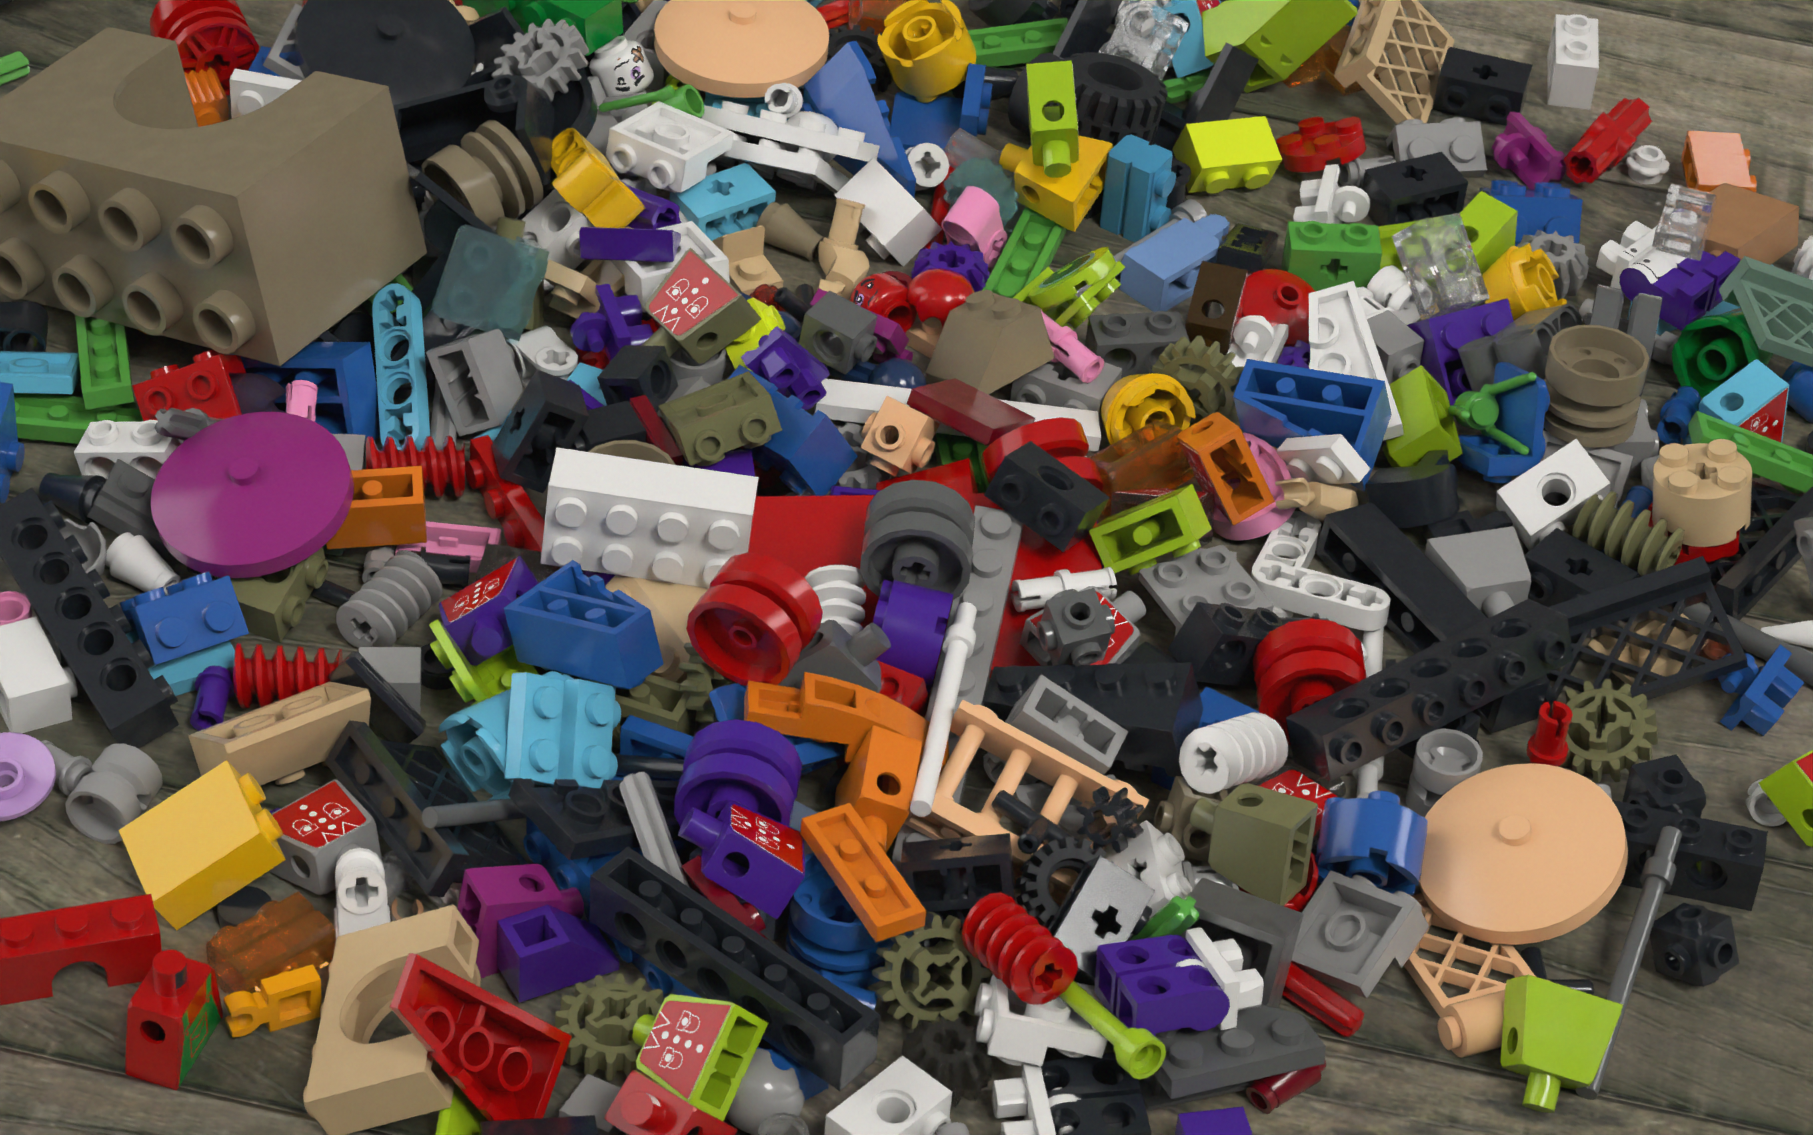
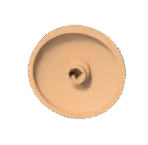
[654,0,829,98]
[1419,763,1628,945]

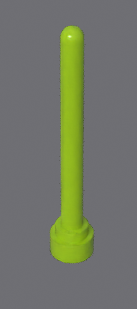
[1059,981,1166,1079]

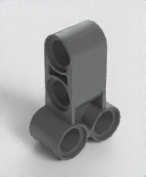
[1458,304,1583,392]

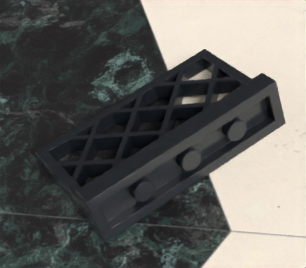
[1634,481,1813,620]
[1544,556,1748,716]
[325,720,528,897]

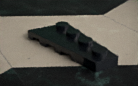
[508,779,683,861]

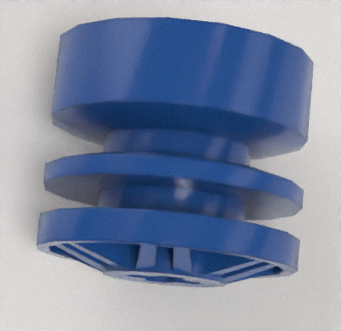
[785,852,902,988]

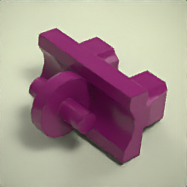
[1491,112,1567,190]

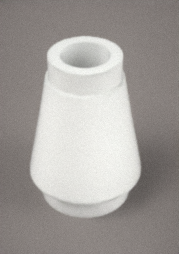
[105,532,180,596]

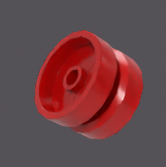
[981,417,1103,491]
[686,552,823,686]
[1253,618,1366,746]

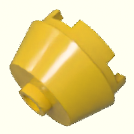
[1482,243,1567,321]
[1101,373,1196,465]

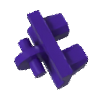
[570,284,653,362]
[741,326,830,411]

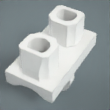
[1293,164,1370,224]
[1227,315,1289,367]

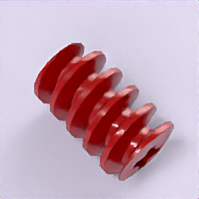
[366,436,465,498]
[233,643,343,708]
[962,892,1078,1005]

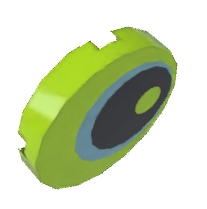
[1029,247,1116,310]

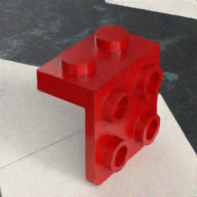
[132,350,246,421]

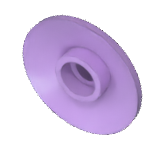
[0,732,56,821]

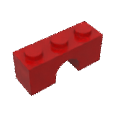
[0,894,162,1006]

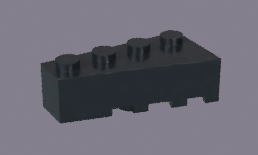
[983,662,1203,777]

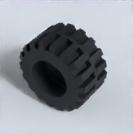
[1048,52,1168,147]

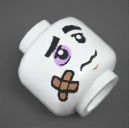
[589,36,654,97]

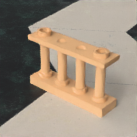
[904,700,1149,906]

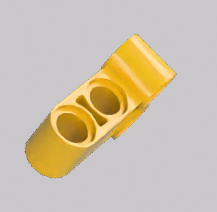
[551,128,645,228]

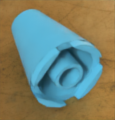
[439,671,574,801]

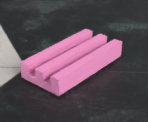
[395,521,501,574]

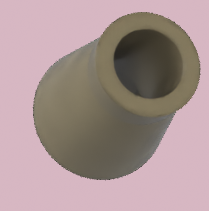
[756,202,823,261]

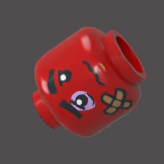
[850,273,917,333]

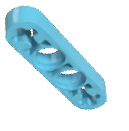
[372,283,430,450]

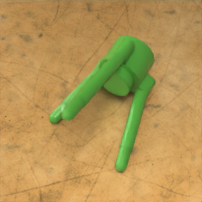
[598,84,705,118]
[1448,372,1537,455]

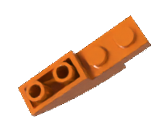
[744,672,949,776]

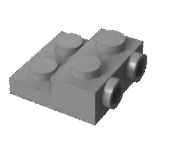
[1291,871,1429,999]

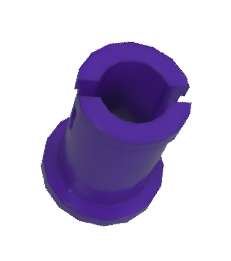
[190,665,234,731]

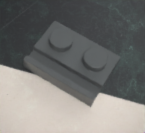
[87,459,178,566]

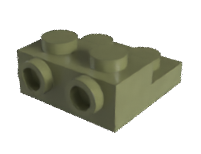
[658,371,782,466]

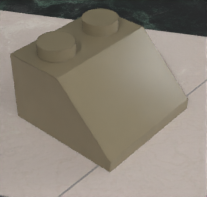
[925,290,1055,394]

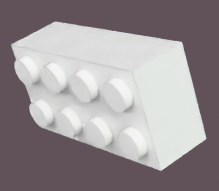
[540,448,759,588]

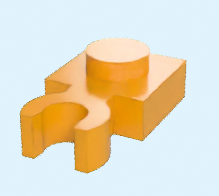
[224,964,322,1037]

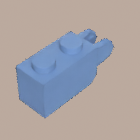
[1119,213,1230,312]

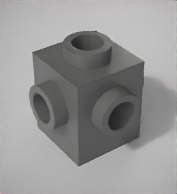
[1037,588,1115,666]

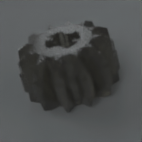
[901,1013,994,1108]

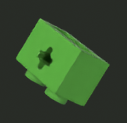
[1281,221,1382,291]

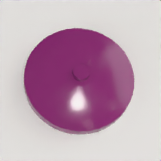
[151,412,354,578]

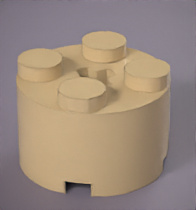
[1652,439,1752,547]

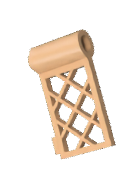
[1404,893,1550,1058]

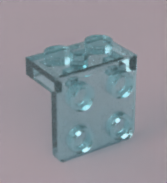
[432,225,550,341]

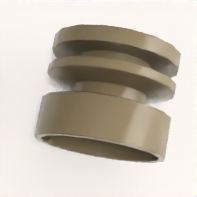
[422,120,543,232]
[1544,325,1650,447]

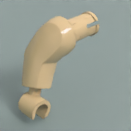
[817,198,870,300]
[1275,477,1359,523]

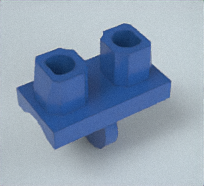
[1717,644,1804,736]

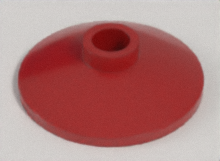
[1242,269,1315,347]

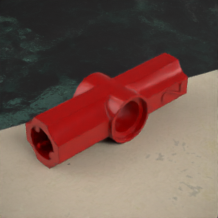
[1563,98,1652,184]

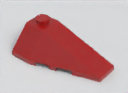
[390,953,572,1121]

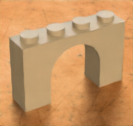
[303,904,479,1135]

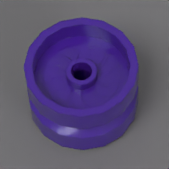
[674,719,802,827]

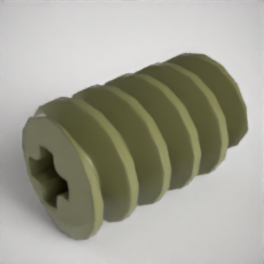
[1572,491,1685,576]

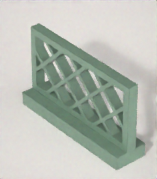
[1718,256,1813,367]

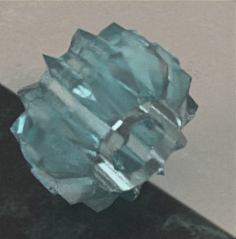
[943,157,1020,227]

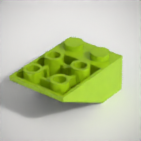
[1202,0,1358,93]

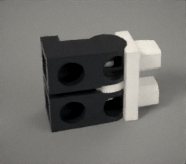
[992,1052,1151,1135]

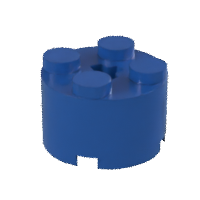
[1315,791,1428,896]

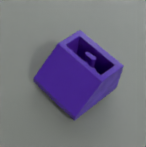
[1407,298,1514,406]

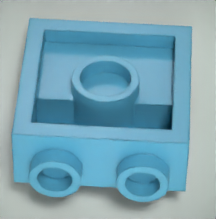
[504,672,621,788]

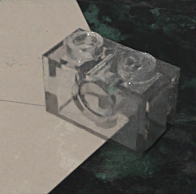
[1392,213,1490,321]

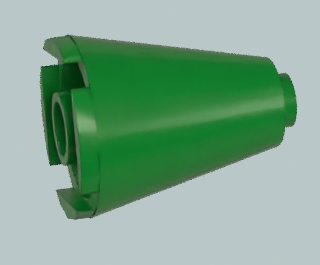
[1672,311,1775,399]

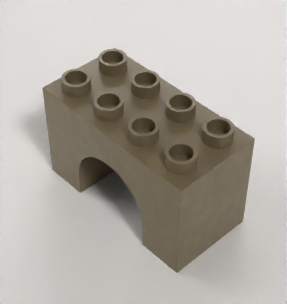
[0,27,427,366]

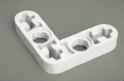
[1251,511,1391,631]

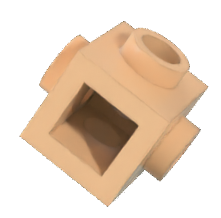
[860,396,940,477]

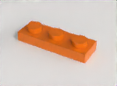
[800,803,926,942]

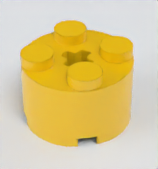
[877,0,976,103]

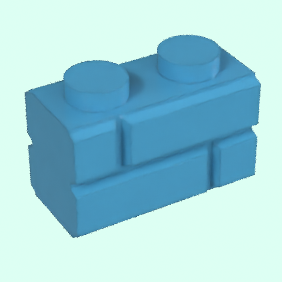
[1099,134,1176,243]

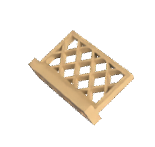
[1334,0,1455,124]

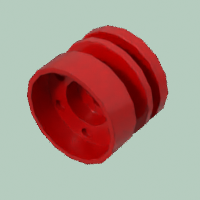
[150,0,259,96]

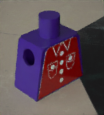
[439,556,539,666]
[678,802,805,919]

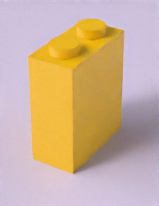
[118,760,286,931]

